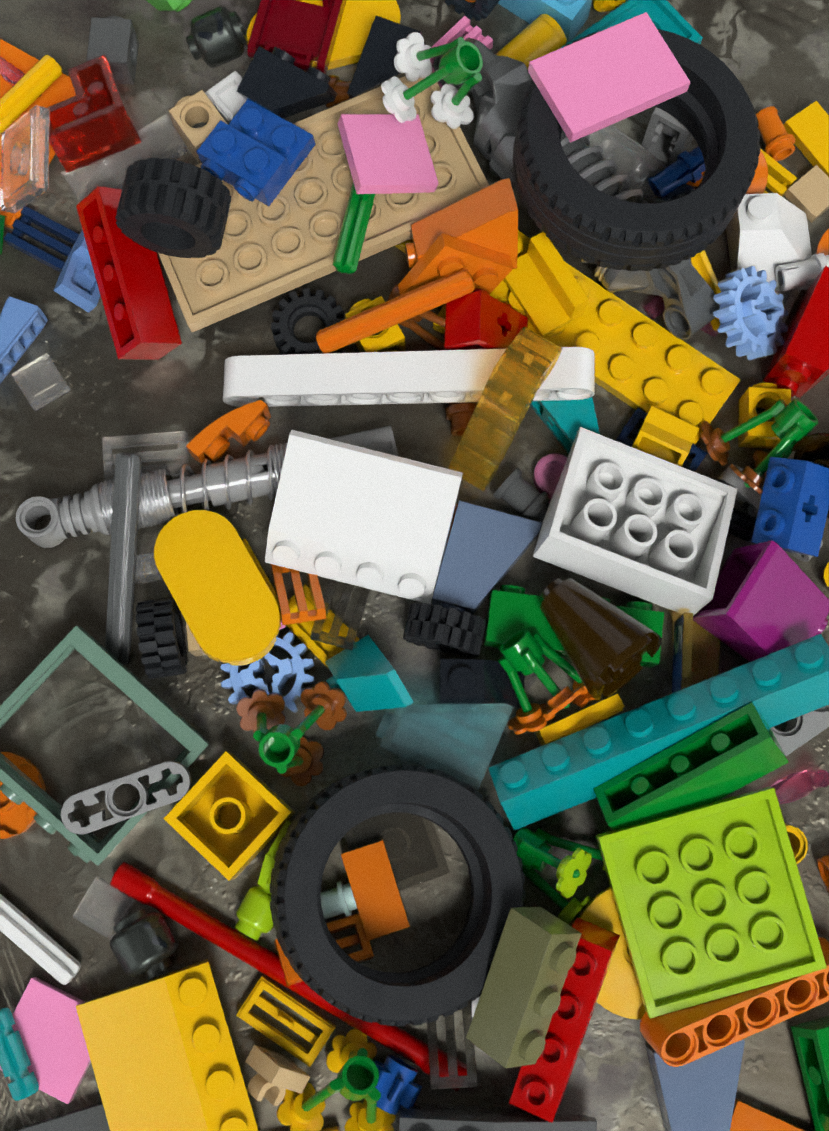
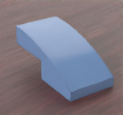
[53,230,101,313]

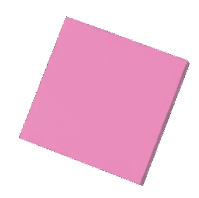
[337,114,439,194]
[0,977,91,1104]

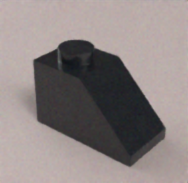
[347,16,426,99]
[439,659,525,709]

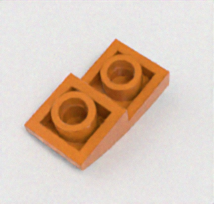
[186,400,271,465]

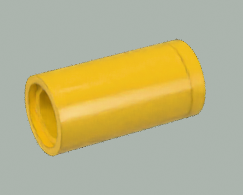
[495,14,567,69]

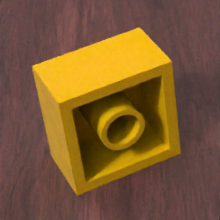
[163,751,296,881]

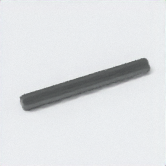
[105,452,142,665]

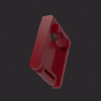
[247,0,347,74]

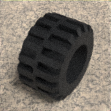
[115,158,231,258]

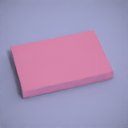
[528,12,691,143]

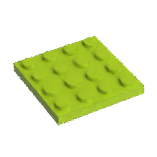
[596,786,827,1019]

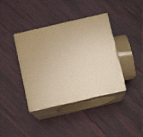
[168,90,227,164]

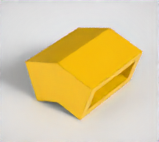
[632,406,700,466]

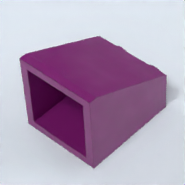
[690,540,829,662]

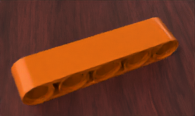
[640,937,829,1067]

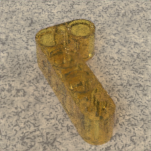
[448,327,563,492]

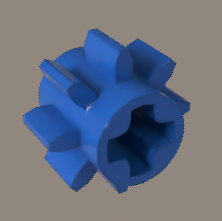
[374,1054,422,1115]

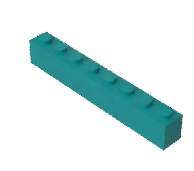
[488,634,829,830]

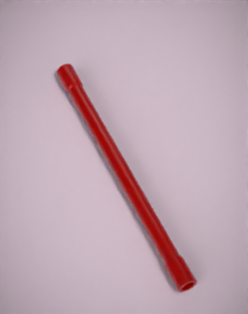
[110,861,470,1092]

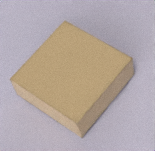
[784,165,829,223]

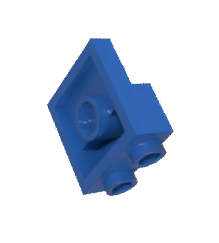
[196,99,316,206]

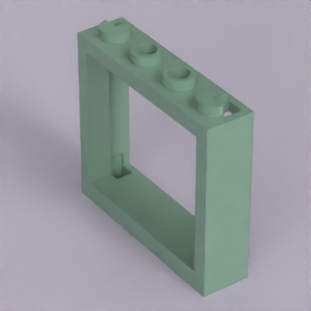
[0,626,209,866]

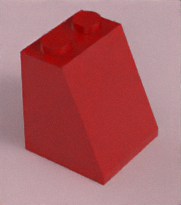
[763,266,829,398]

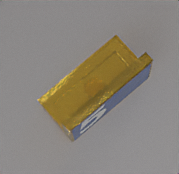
[672,612,720,693]

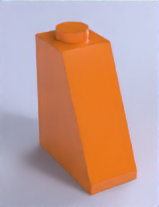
[405,178,518,269]

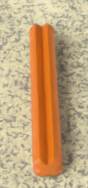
[316,268,475,353]

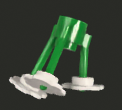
[381,32,483,129]

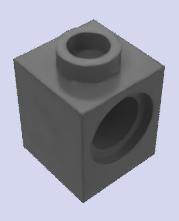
[86,16,139,85]

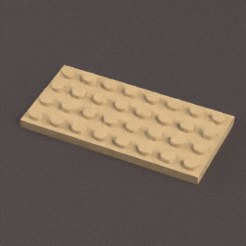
[158,72,490,333]

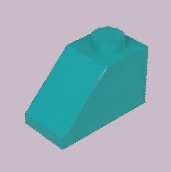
[325,634,414,712]

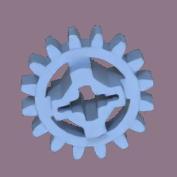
[713,266,788,360]
[220,632,315,713]

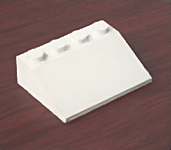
[533,427,737,617]
[265,430,463,605]

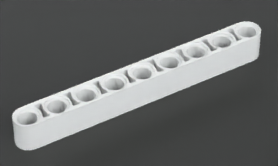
[223,347,595,407]

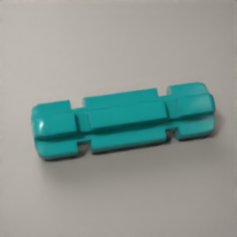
[0,1007,39,1101]

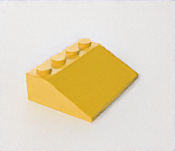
[76,959,259,1131]

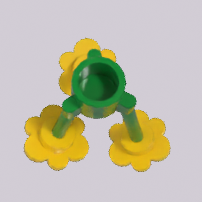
[277,1028,396,1131]

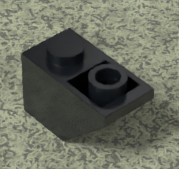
[236,46,337,118]

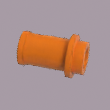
[756,106,796,161]

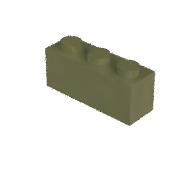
[466,907,582,1069]

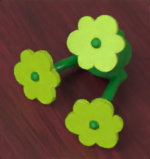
[513,827,610,925]

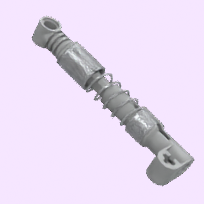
[16,425,398,548]

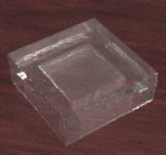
[11,353,71,411]
[72,877,135,939]

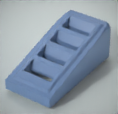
[0,296,48,384]

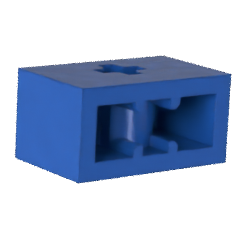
[751,457,829,557]

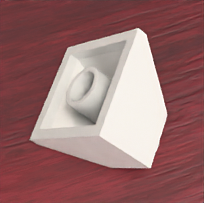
[726,193,812,291]

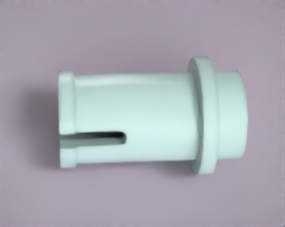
[321,881,357,919]

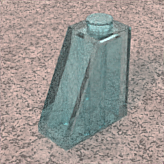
[376,703,513,790]

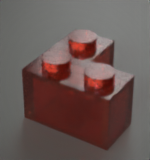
[38,54,141,173]

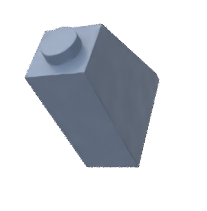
[432,501,542,615]
[646,1039,745,1131]

